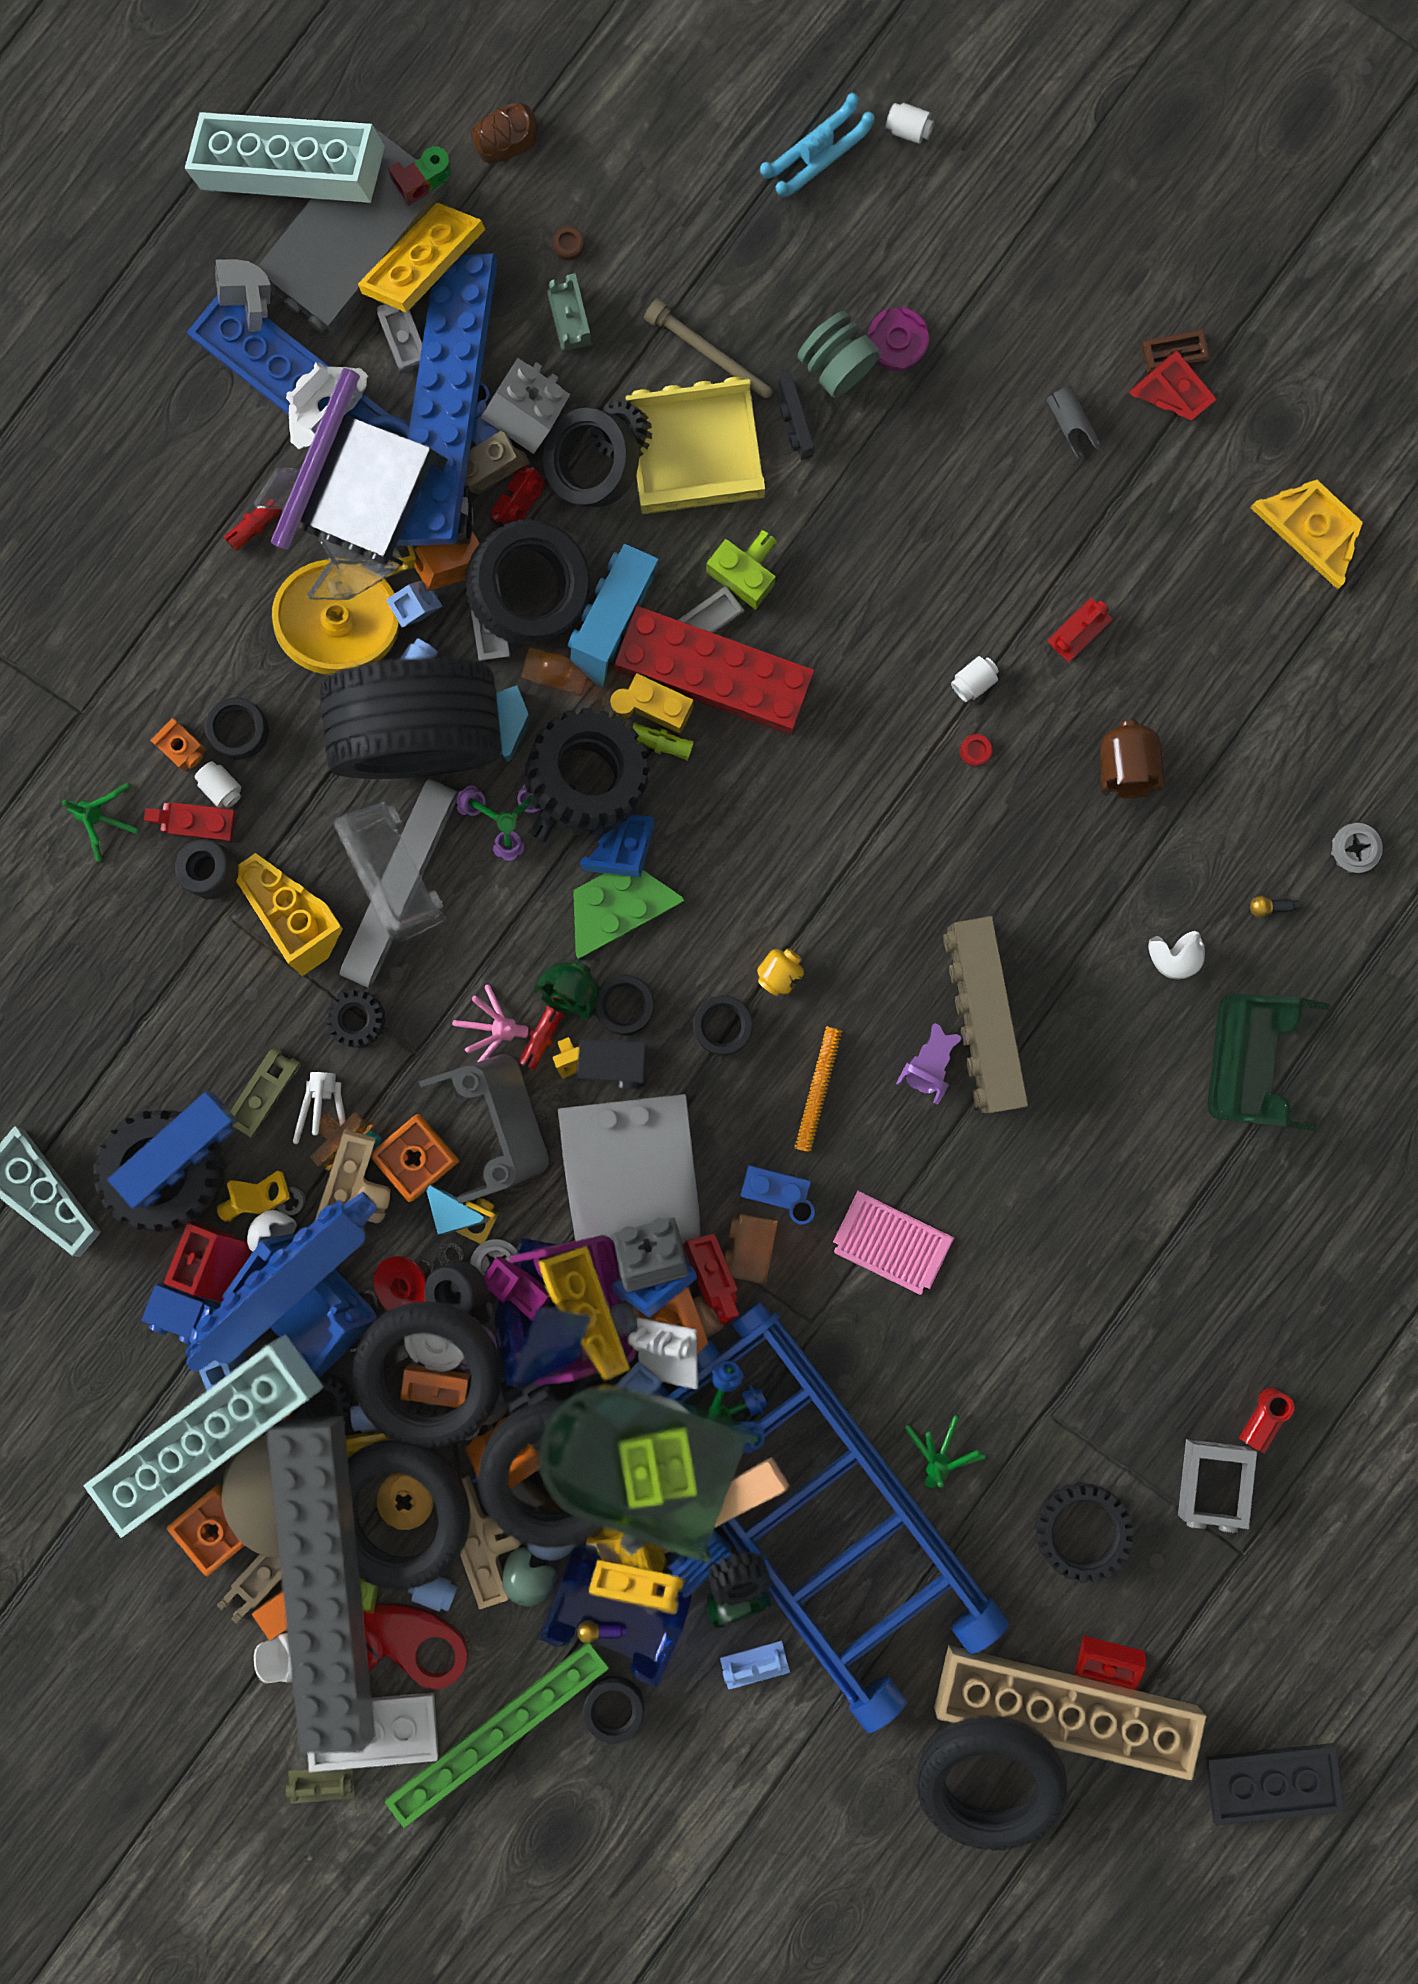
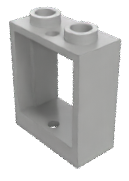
[1178,1439,1257,1533]

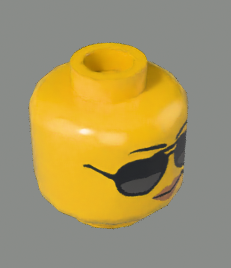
[757,948,804,996]

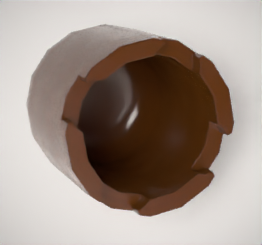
[1100,720,1165,798]

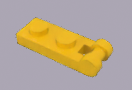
[589,1560,684,1614]

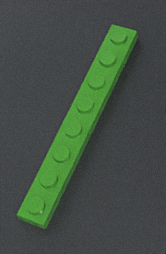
[384,1643,609,1828]

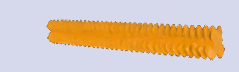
[795,1026,843,1152]

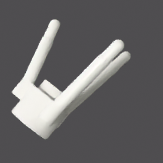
[293,1072,347,1144]

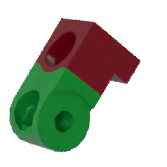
[388,146,451,206]

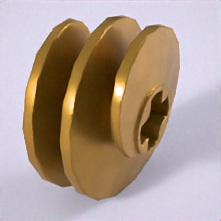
[377,1472,435,1530]

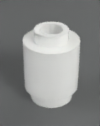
[886,103,934,144]
[951,656,999,702]
[194,761,242,808]

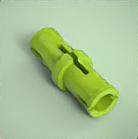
[632,722,694,760]

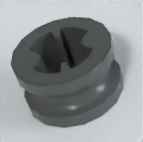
[276,1187,306,1216]

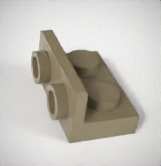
[465,431,530,495]

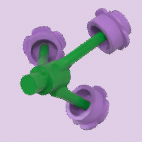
[456,784,542,861]

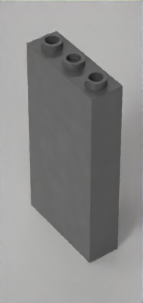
[258,128,448,337]

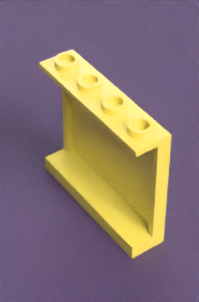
[626,377,765,514]

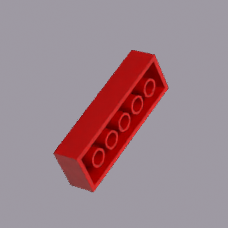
[615,605,814,735]

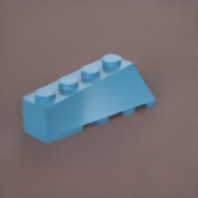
[568,544,658,688]

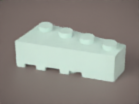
[0,1126,101,1257]

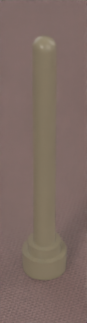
[644,298,773,398]

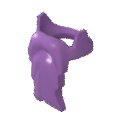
[896,1023,961,1105]

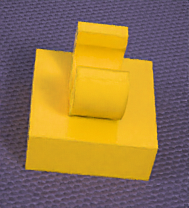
[553,1037,579,1078]

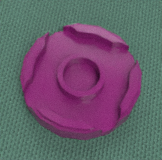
[867,307,929,371]

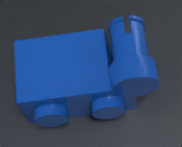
[141,1282,221,1345]

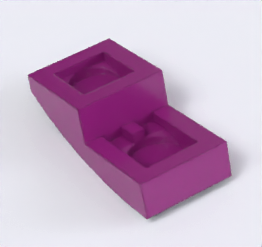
[484,1257,552,1321]

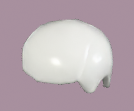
[247,1210,296,1252]

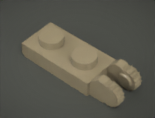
[217,1554,282,1624]

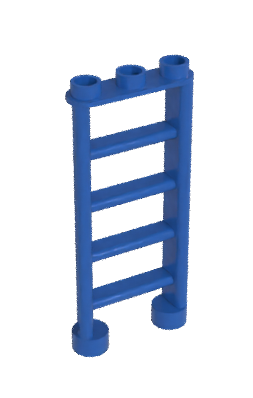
[634,1301,1009,1733]

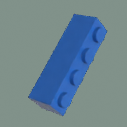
[107,1092,238,1209]

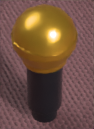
[1250,896,1299,918]

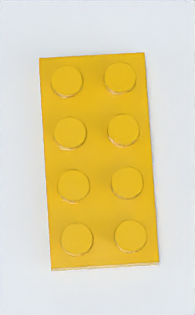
[358,202,485,313]

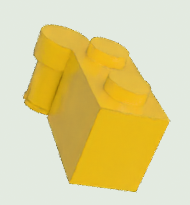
[610,673,694,734]

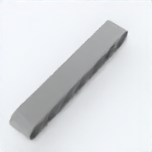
[340,778,459,988]

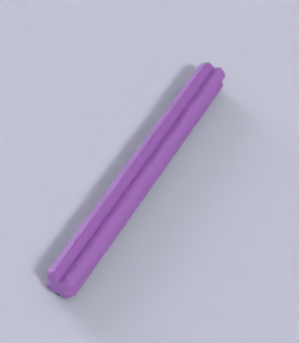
[271,368,360,550]

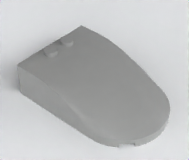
[558,1094,701,1265]

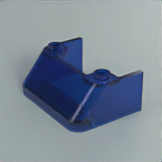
[495,1238,590,1387]

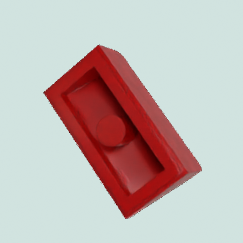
[1074,1636,1146,1690]

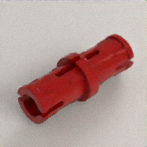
[223,496,283,552]
[518,1006,565,1070]

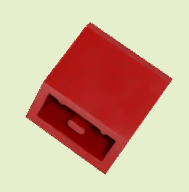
[164,1221,252,1302]

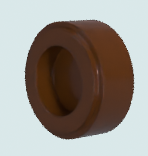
[552,226,584,261]

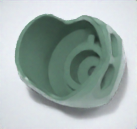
[502,1547,557,1607]

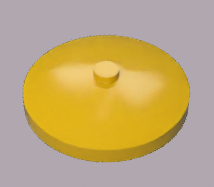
[272,559,400,675]

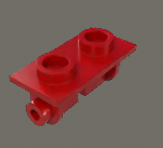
[490,466,546,525]
[1047,598,1113,663]

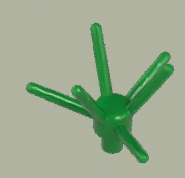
[62,783,139,862]
[905,1415,986,1489]

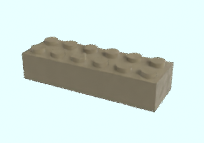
[943,916,1028,1113]

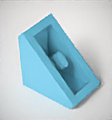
[427,1185,490,1234]

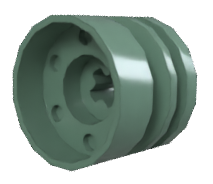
[797,310,881,398]

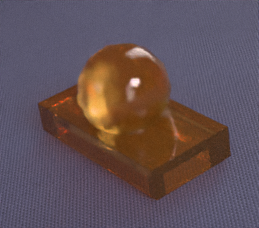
[521,647,587,696]

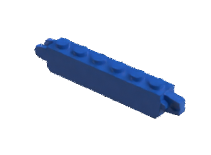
[185,1191,377,1372]

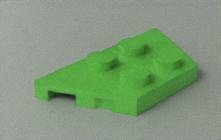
[573,870,684,960]

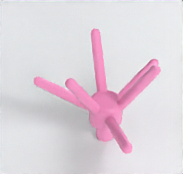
[452,985,528,1062]

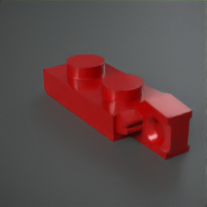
[144,802,236,842]
[682,1234,739,1325]

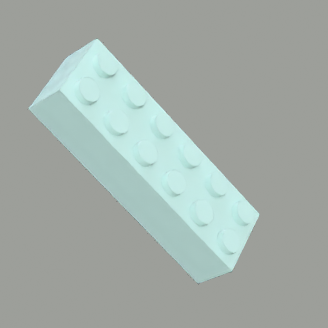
[185,112,385,203]

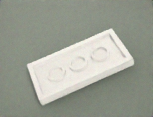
[308,1692,439,1772]

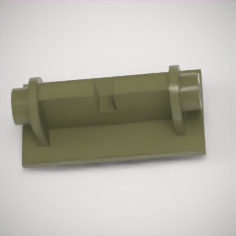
[286,1768,355,1804]

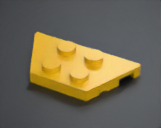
[1250,480,1362,589]

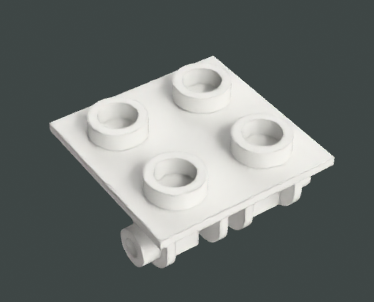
[628,1318,698,1389]

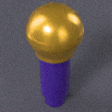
[577,1620,627,1644]

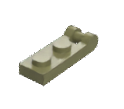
[230,1046,301,1138]

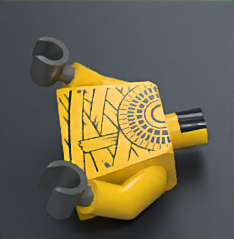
[586,1513,667,1614]

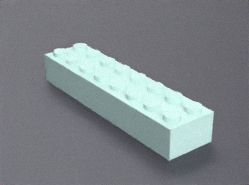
[83,1334,324,1538]

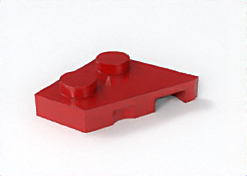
[1129,350,1216,420]

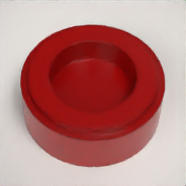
[960,734,992,767]

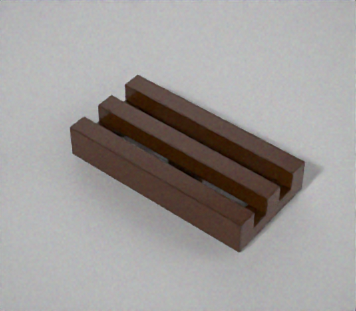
[1141,329,1210,374]

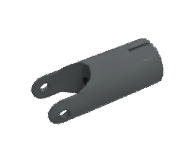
[1046,386,1101,461]

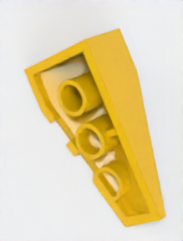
[236,853,343,977]
[539,1246,630,1380]

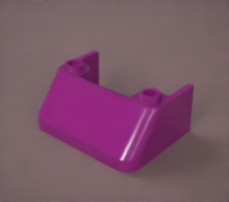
[509,1235,637,1385]

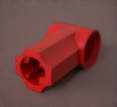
[1239,1387,1294,1454]

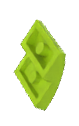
[619,1427,698,1508]

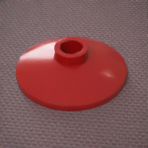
[373,1256,427,1311]

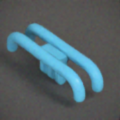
[760,93,874,197]

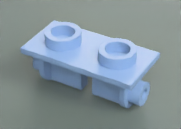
[720,1641,790,1690]

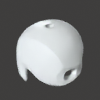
[1148,931,1205,979]
[254,1633,292,1683]

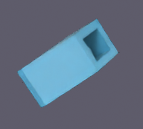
[496,685,531,762]

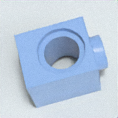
[386,580,442,627]

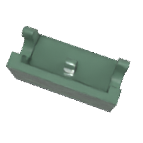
[547,273,592,352]

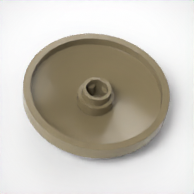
[221,1431,280,1559]

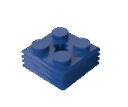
[667,1527,731,1597]

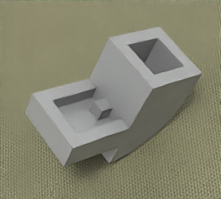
[215,259,271,332]

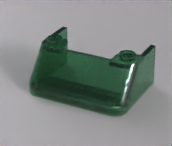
[1207,994,1330,1131]

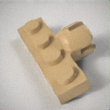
[315,1129,390,1223]
[460,1475,522,1610]

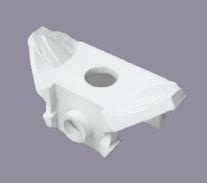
[286,362,368,449]

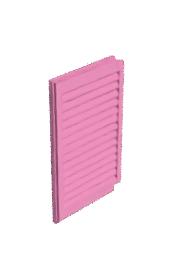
[833,1191,954,1295]

